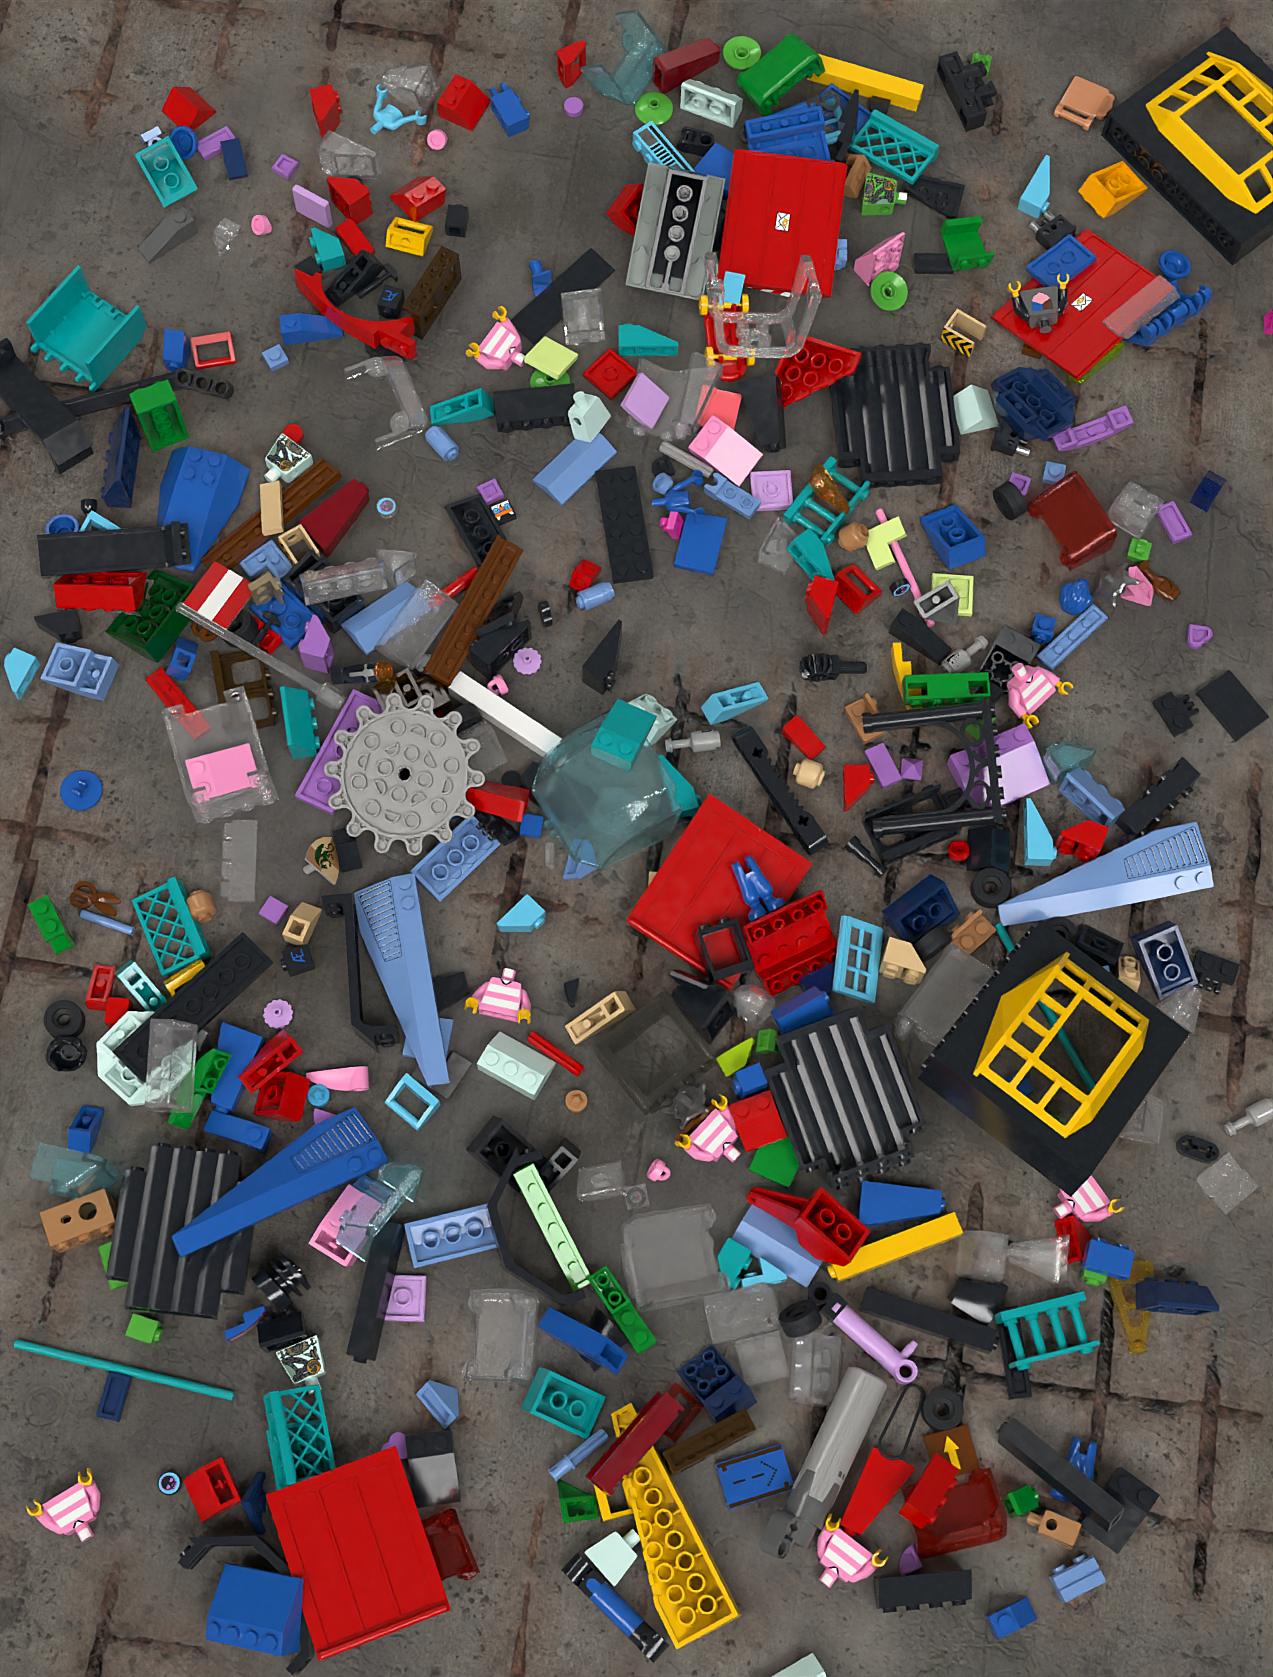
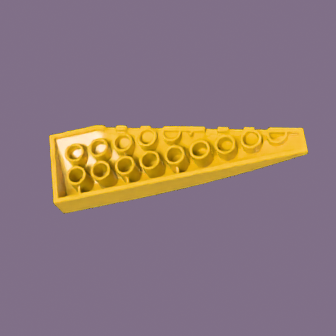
[611,1403,742,1649]

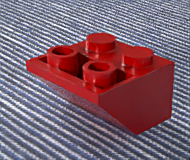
[1054,820,1109,863]
[183,1457,243,1523]

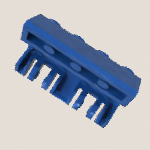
[745,105,834,162]
[1122,277,1212,346]

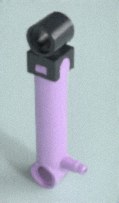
[808,1282,918,1385]

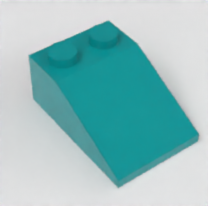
[135,136,198,208]
[591,699,657,772]
[520,1366,606,1439]

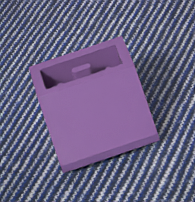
[298,614,335,674]

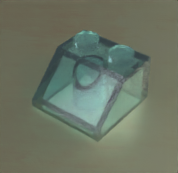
[1042,741,1096,786]

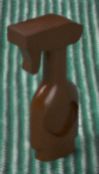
[1137,560,1181,603]

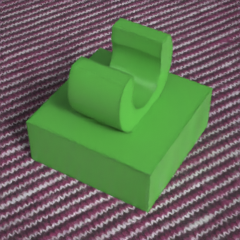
[971,53,992,77]
[1126,538,1152,563]
[755,1029,779,1054]

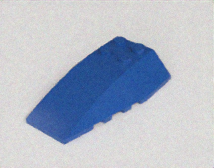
[157,446,250,573]

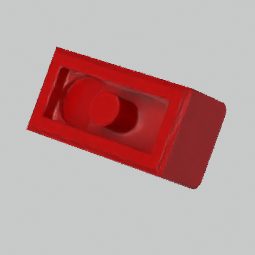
[335,218,375,257]
[782,715,826,760]
[85,965,116,1011]

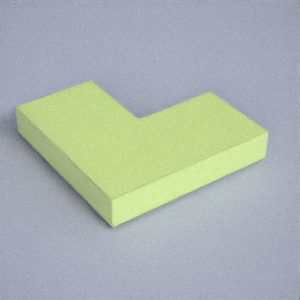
[866,516,907,570]
[931,573,974,616]

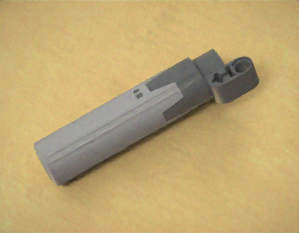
[759,1366,887,1560]

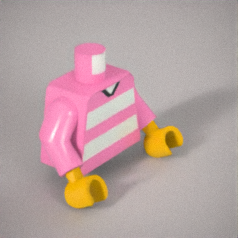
[466,306,525,370]
[1007,663,1073,729]
[464,968,531,1024]
[675,1094,741,1163]
[1053,1175,1125,1222]
[26,1468,101,1542]
[817,1513,888,1588]

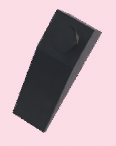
[324,249,385,307]
[889,608,952,665]
[519,1137,581,1196]

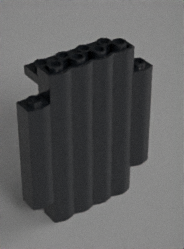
[830,342,960,489]
[763,1006,926,1190]
[106,1143,255,1320]

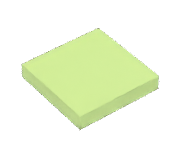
[524,336,578,380]

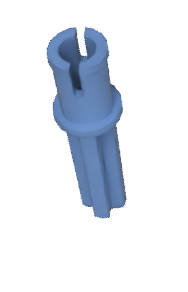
[548,1429,609,1482]

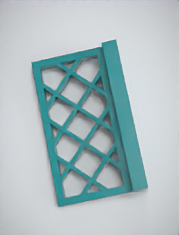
[851,109,939,185]
[131,876,212,977]
[263,1384,336,1489]

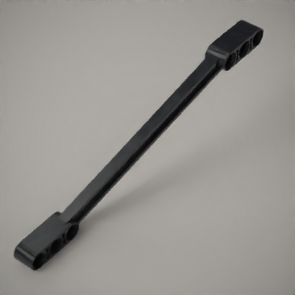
[0,368,234,439]

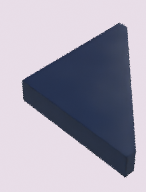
[240,1472,266,1535]

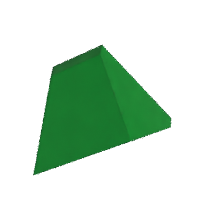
[557,1479,599,1524]

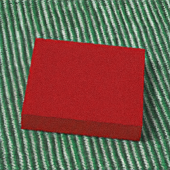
[583,348,639,401]

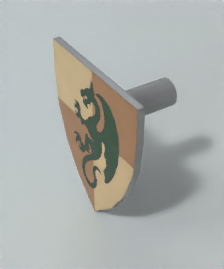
[303,837,339,885]

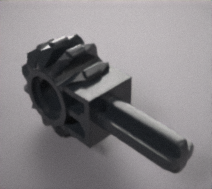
[799,653,867,682]

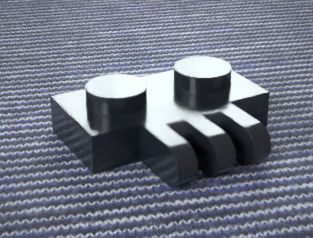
[1152,692,1199,737]
[475,811,520,846]
[1192,950,1240,995]

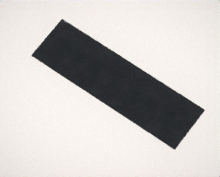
[510,248,616,344]

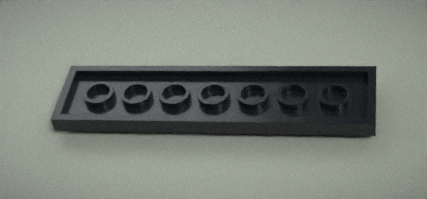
[112,932,273,1084]

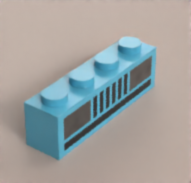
[632,121,695,172]

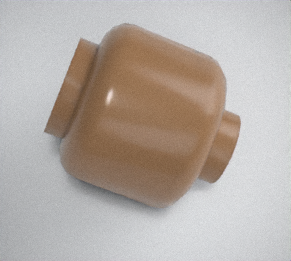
[838,522,869,552]
[186,890,217,923]

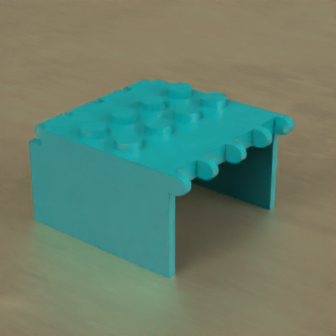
[26,265,147,393]

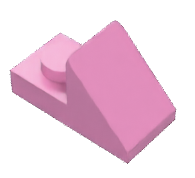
[1120,566,1154,606]

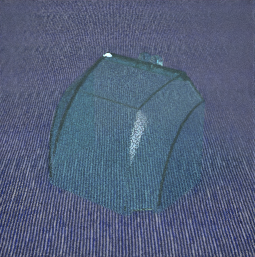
[531,708,682,869]

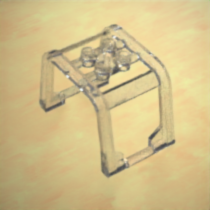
[705,252,822,358]

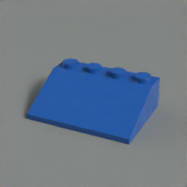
[206,1563,304,1657]

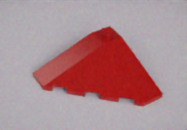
[774,331,862,409]

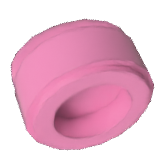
[427,129,448,150]
[251,215,272,235]
[487,674,509,695]
[647,1159,671,1181]

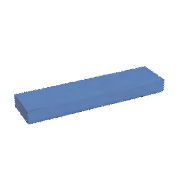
[1036,604,1108,672]

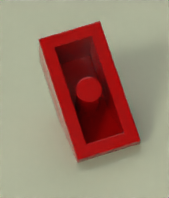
[843,765,874,812]

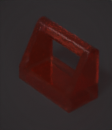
[663,1382,703,1443]

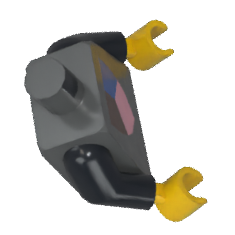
[1007,274,1069,333]

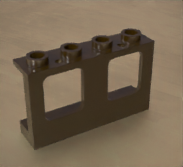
[402,246,462,340]
[210,642,278,735]
[662,1408,756,1477]

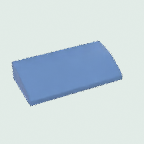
[409,816,501,902]

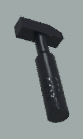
[356,263,398,299]
[244,611,281,656]

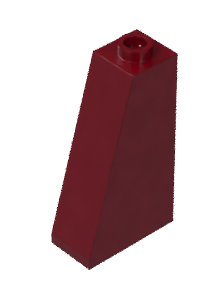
[652,37,720,94]
[299,478,370,558]

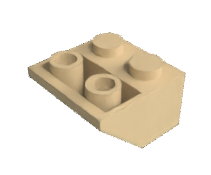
[879,937,926,985]

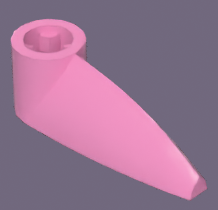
[306,1066,369,1091]

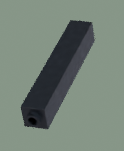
[346,1220,405,1364]
[859,1287,999,1354]
[998,1418,1125,1533]

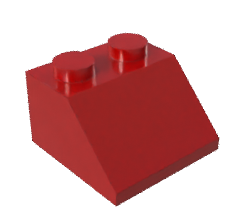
[437,74,490,131]
[309,84,342,144]
[390,176,446,222]
[326,177,372,225]
[606,183,644,236]
[805,576,839,635]
[253,1072,310,1122]
[729,1090,788,1152]

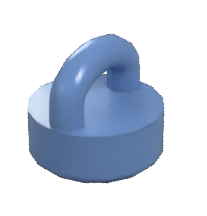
[653,473,673,496]

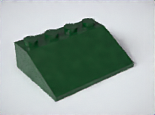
[106,569,196,663]

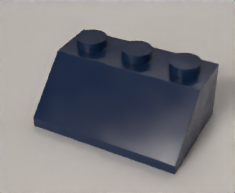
[882,874,960,946]
[1136,1277,1219,1316]

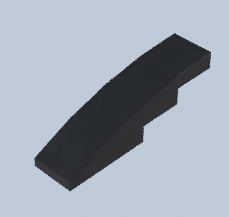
[835,89,859,164]

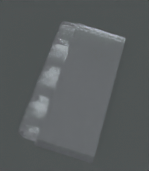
[1102,275,1180,340]
[220,820,258,902]

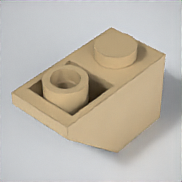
[282,902,322,946]
[1114,956,1141,993]

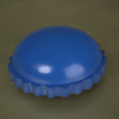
[169,126,198,160]
[1158,250,1191,279]
[45,514,80,534]

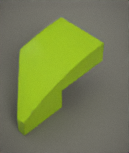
[716,1038,755,1077]

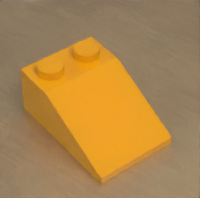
[1078,161,1148,219]

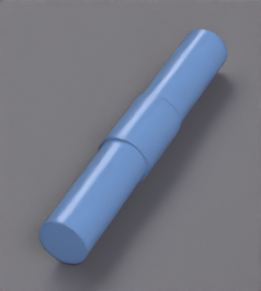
[80,910,135,935]

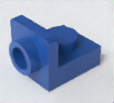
[1030,614,1056,644]

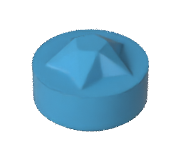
[307,1084,330,1107]

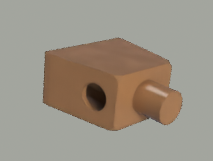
[1026,1510,1082,1551]

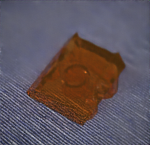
[808,463,850,514]

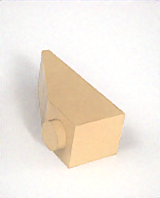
[565,991,636,1045]

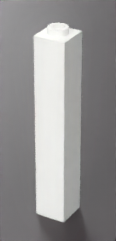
[448,671,562,762]

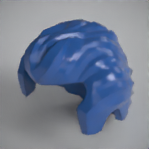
[1059,578,1094,615]

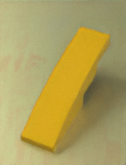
[891,643,923,710]

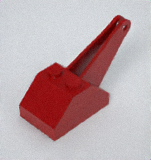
[746,1187,870,1267]

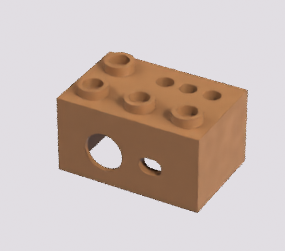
[40,1188,117,1253]

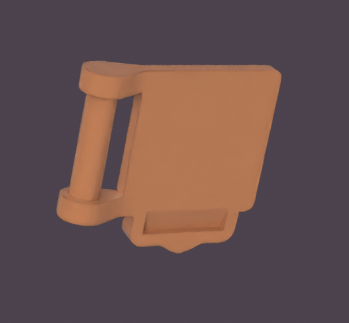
[1053,76,1115,131]

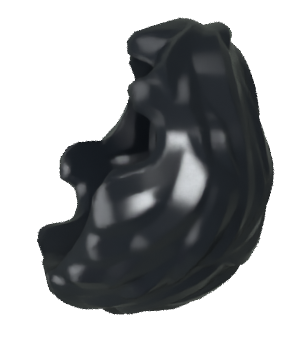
[45,1035,87,1072]

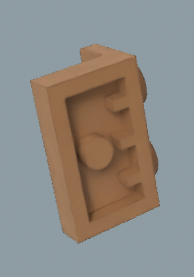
[844,693,886,744]
[949,909,997,960]

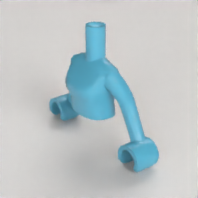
[370,84,427,134]

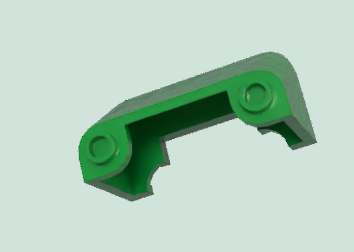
[737,34,826,117]

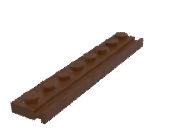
[200,458,342,570]
[423,535,523,687]

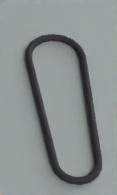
[878,1384,925,1460]

